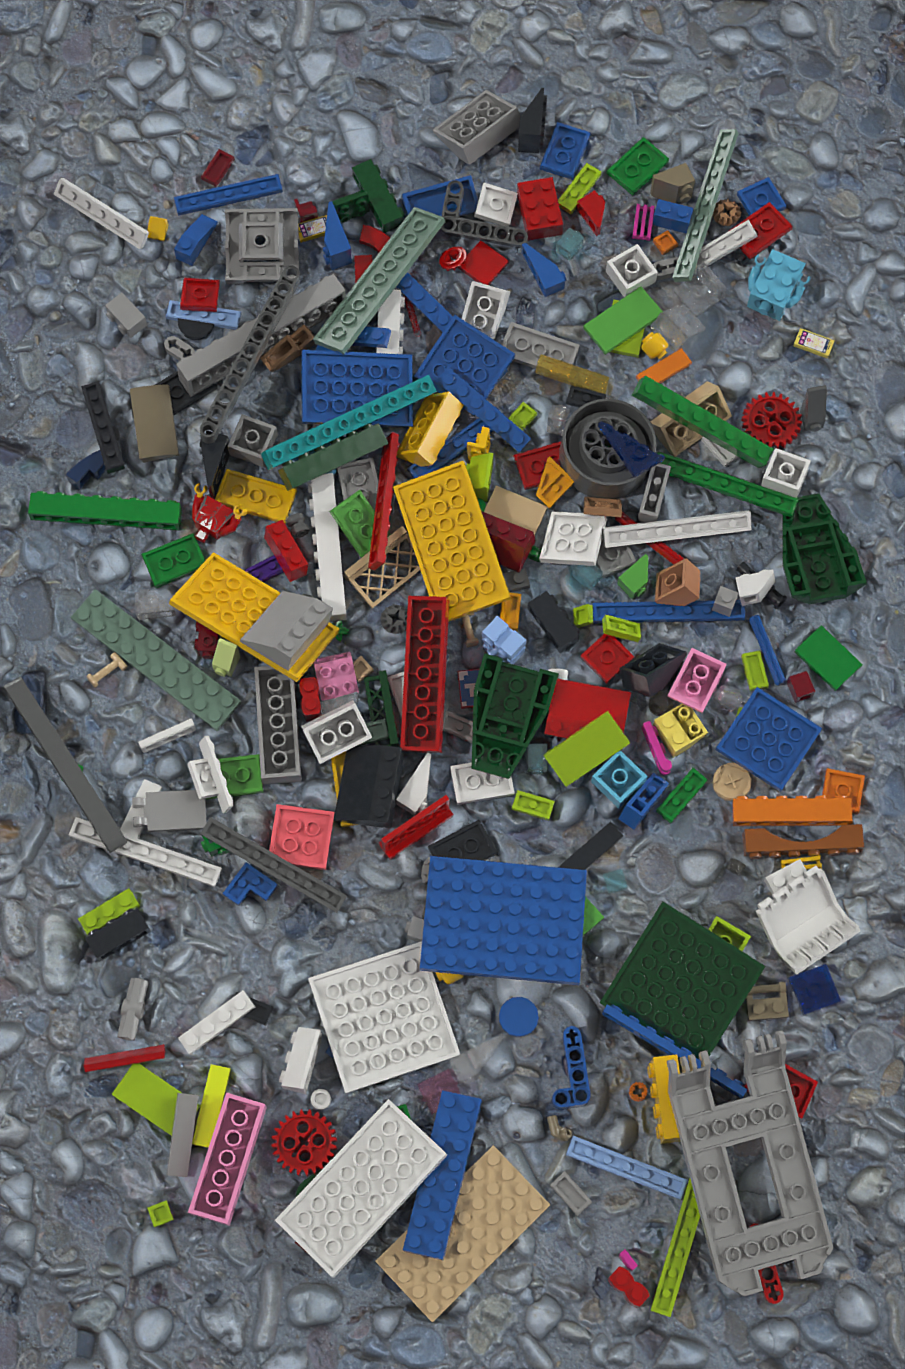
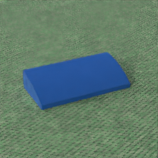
[401,175,478,216]

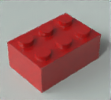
[517,177,563,241]

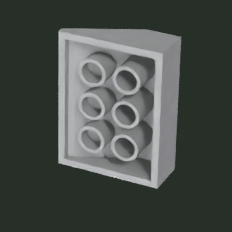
[433,90,521,165]
[240,591,333,671]

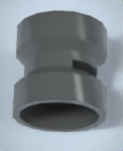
[286,513,310,539]

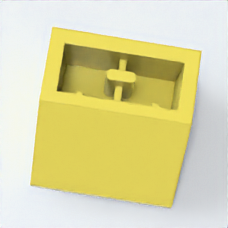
[653,704,708,758]

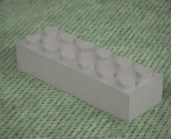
[254,666,302,784]

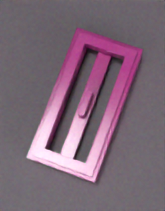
[632,204,655,241]

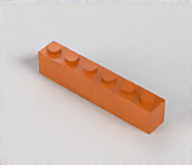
[732,795,852,826]

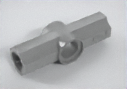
[117,978,148,1041]

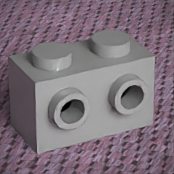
[105,293,147,338]

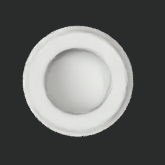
[311,1089,331,1110]

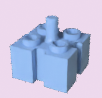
[482,616,526,664]

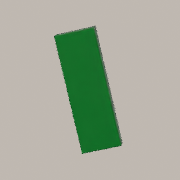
[656,768,708,824]

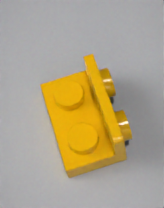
[467,427,491,460]

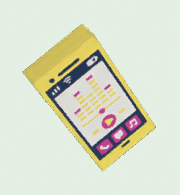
[793,328,835,359]

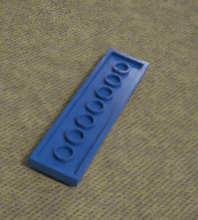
[403,1090,482,1261]

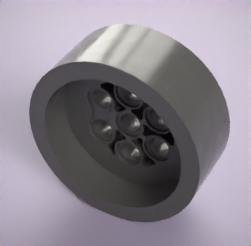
[559,399,656,499]

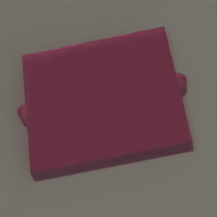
[417,1069,461,1115]

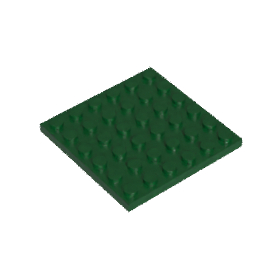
[599,901,766,1059]

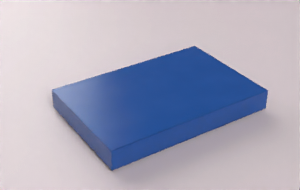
[540,122,591,180]

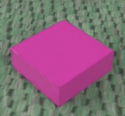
[618,1249,638,1271]

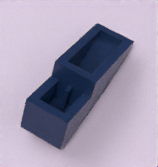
[65,448,121,490]

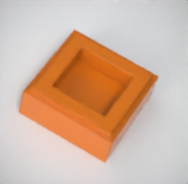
[653,230,678,255]

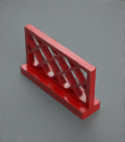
[378,795,454,860]

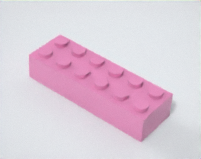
[188,1093,267,1226]

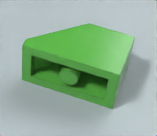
[617,554,648,600]

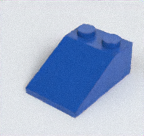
[322,201,352,270]

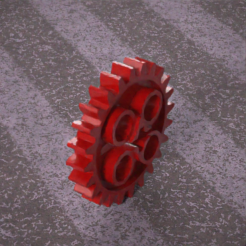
[741,392,802,449]
[271,1109,338,1177]

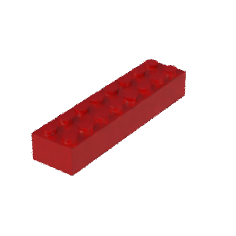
[400,596,449,753]

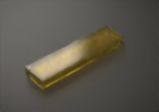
[535,354,609,394]

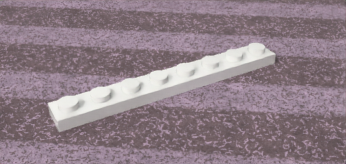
[603,511,751,548]
[69,817,222,887]

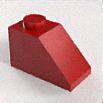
[576,190,606,236]

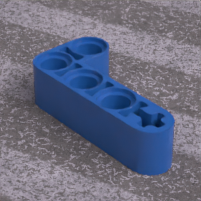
[552,1026,591,1110]

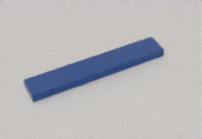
[174,174,283,216]
[407,406,498,479]

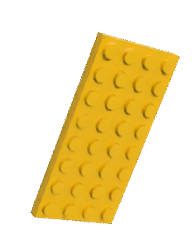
[393,461,511,622]
[169,552,339,682]

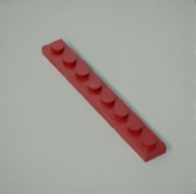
[368,432,400,571]

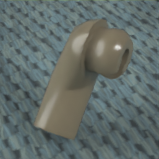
[547,1115,572,1141]

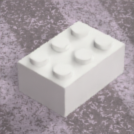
[301,700,372,764]

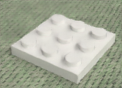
[539,512,607,566]

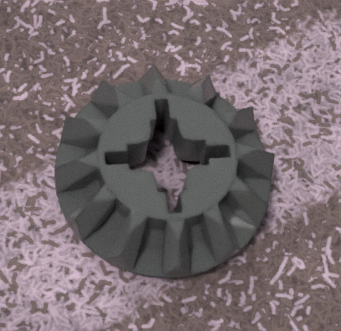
[381,604,407,634]

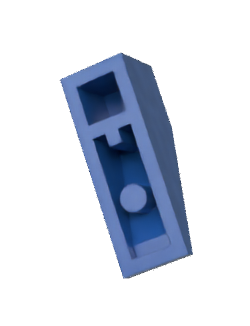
[174,214,218,266]
[522,243,566,297]
[618,772,669,830]

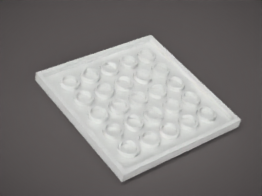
[308,941,460,1094]

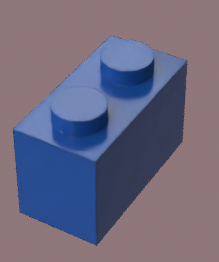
[652,199,693,234]

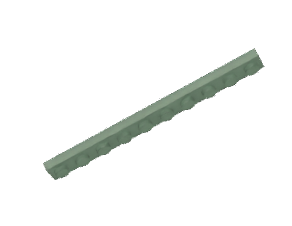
[672,129,739,282]

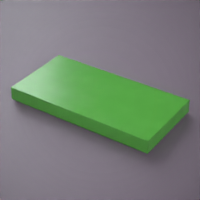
[583,286,664,355]

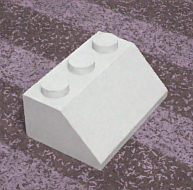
[279,1027,323,1095]

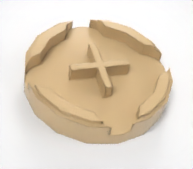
[712,763,752,802]

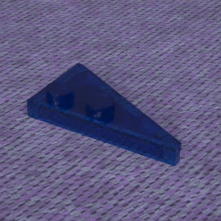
[598,421,665,478]

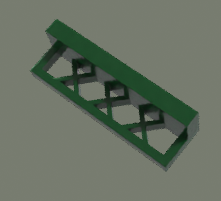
[364,670,399,747]

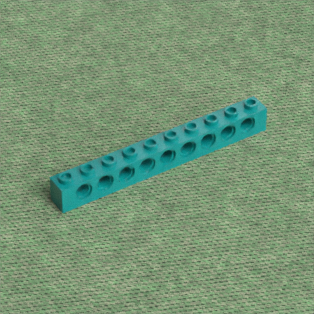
[260,375,437,471]

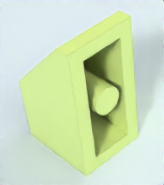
[212,638,241,677]

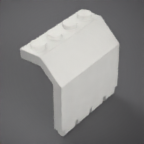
[756,866,860,975]

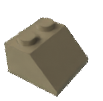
[650,163,695,204]

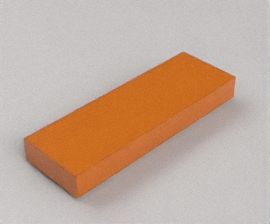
[636,348,692,383]

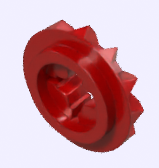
[439,247,468,271]

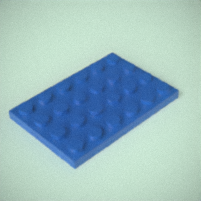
[301,350,413,428]

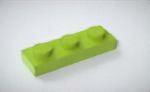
[558,163,601,214]
[78,888,140,936]

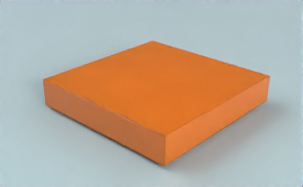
[822,768,865,814]

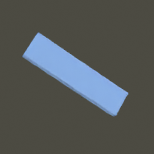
[166,300,241,330]

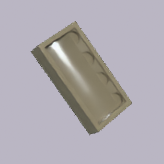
[130,385,179,463]

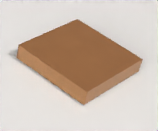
[583,497,622,517]

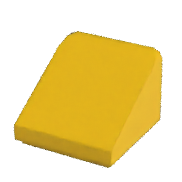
[147,216,169,241]

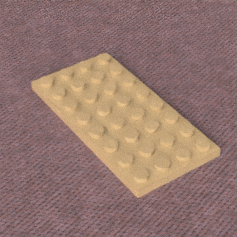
[375,1145,550,1323]

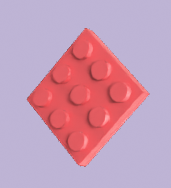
[269,804,335,870]

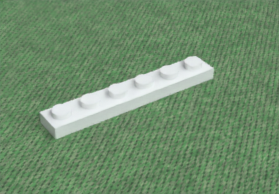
[54,178,149,249]

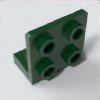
[332,191,370,223]

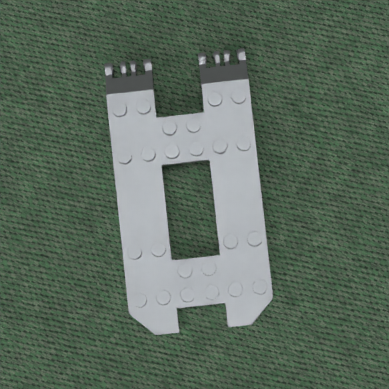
[667,1030,833,1296]

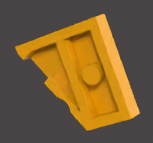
[536,456,574,509]

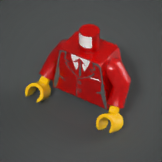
[192,483,247,543]

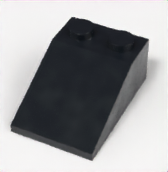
[199,431,230,499]
[619,643,687,697]

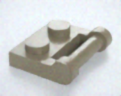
[746,981,789,1021]

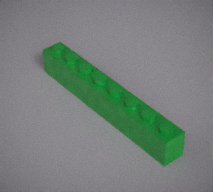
[632,376,774,468]
[28,491,182,531]

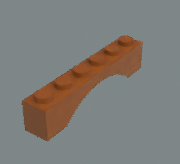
[742,824,864,859]

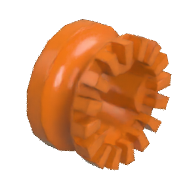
[629,1082,648,1102]

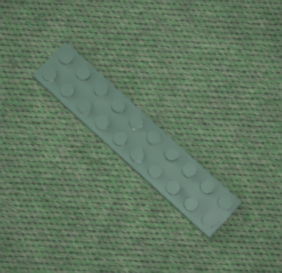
[313,207,445,355]
[71,589,241,731]

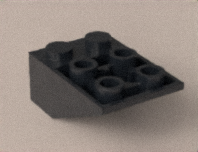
[518,88,547,154]

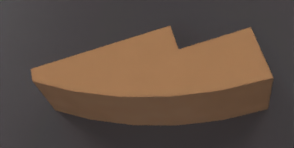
[260,324,315,372]

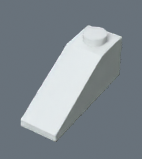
[396,753,431,816]

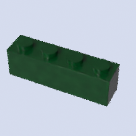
[352,159,405,233]

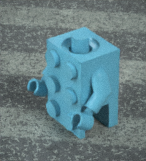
[747,249,810,321]

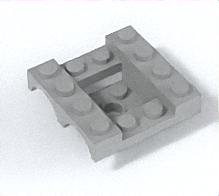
[225,208,299,284]

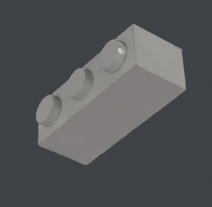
[638,462,671,523]

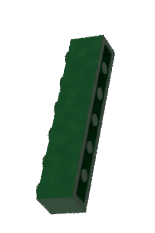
[278,423,388,491]

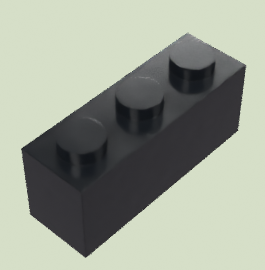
[527,591,580,653]
[85,908,151,962]

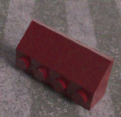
[481,511,536,573]

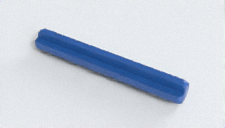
[749,615,786,686]

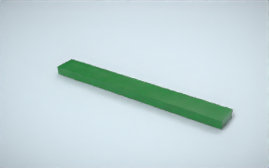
[653,451,799,518]

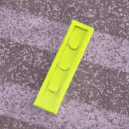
[192,1064,231,1148]

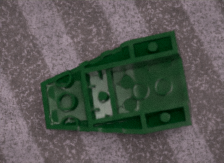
[782,493,867,605]
[471,653,559,779]

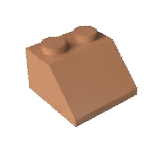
[655,558,700,606]

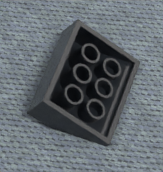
[334,745,404,829]

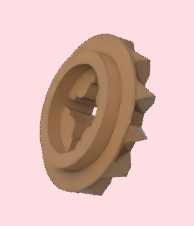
[712,199,741,226]

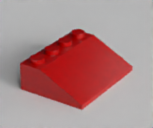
[544,679,631,739]

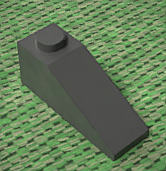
[800,385,827,432]

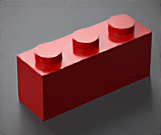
[264,520,308,582]

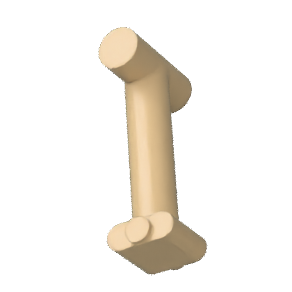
[458,613,479,648]
[87,652,128,688]

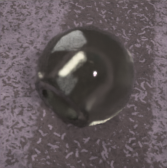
[648,690,675,717]

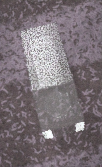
[449,1033,505,1085]

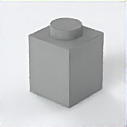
[712,586,738,617]
[405,917,424,942]

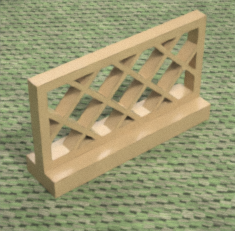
[343,526,421,609]

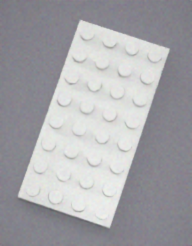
[275,1099,447,1278]

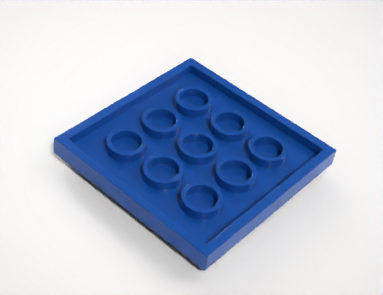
[414,315,516,416]
[715,687,823,792]

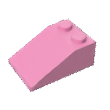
[667,648,727,713]

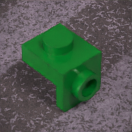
[201,836,229,857]

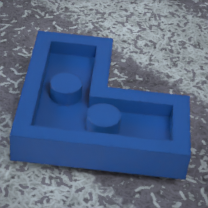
[222,862,278,906]

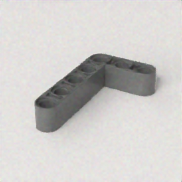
[441,180,528,248]

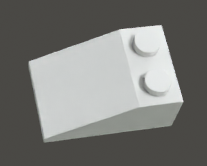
[462,281,510,340]

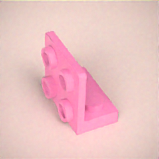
[314,652,359,701]

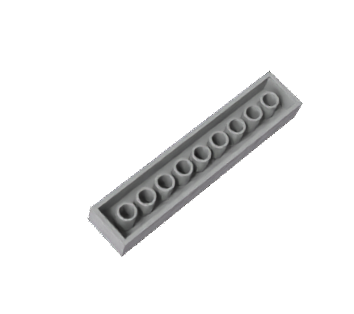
[176,274,346,397]

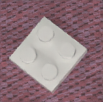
[474,183,518,227]

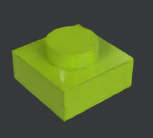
[573,604,593,628]
[147,1200,174,1228]

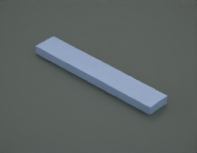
[566,1136,688,1200]

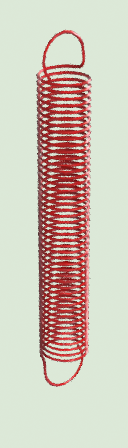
[403,296,421,337]

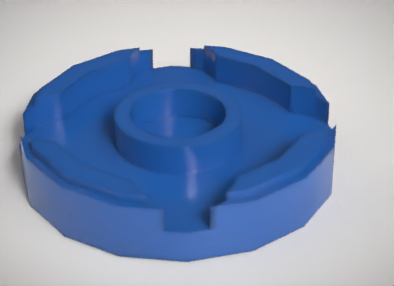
[499,997,539,1037]

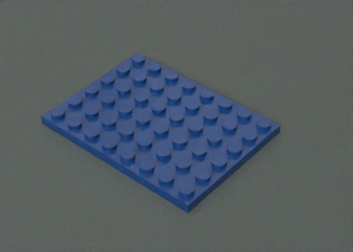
[419,856,587,985]

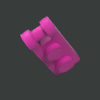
[641,721,672,776]

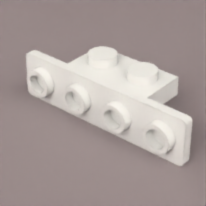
[187,736,233,813]

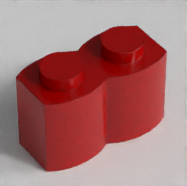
[300,677,322,722]
[608,1266,650,1308]

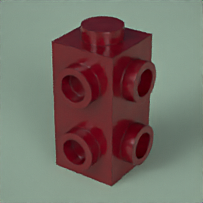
[195,621,220,659]

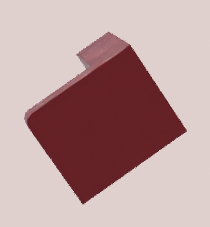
[294,199,318,223]
[787,671,815,703]

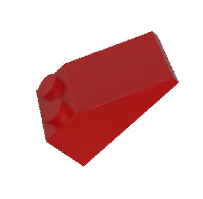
[744,1064,818,1119]

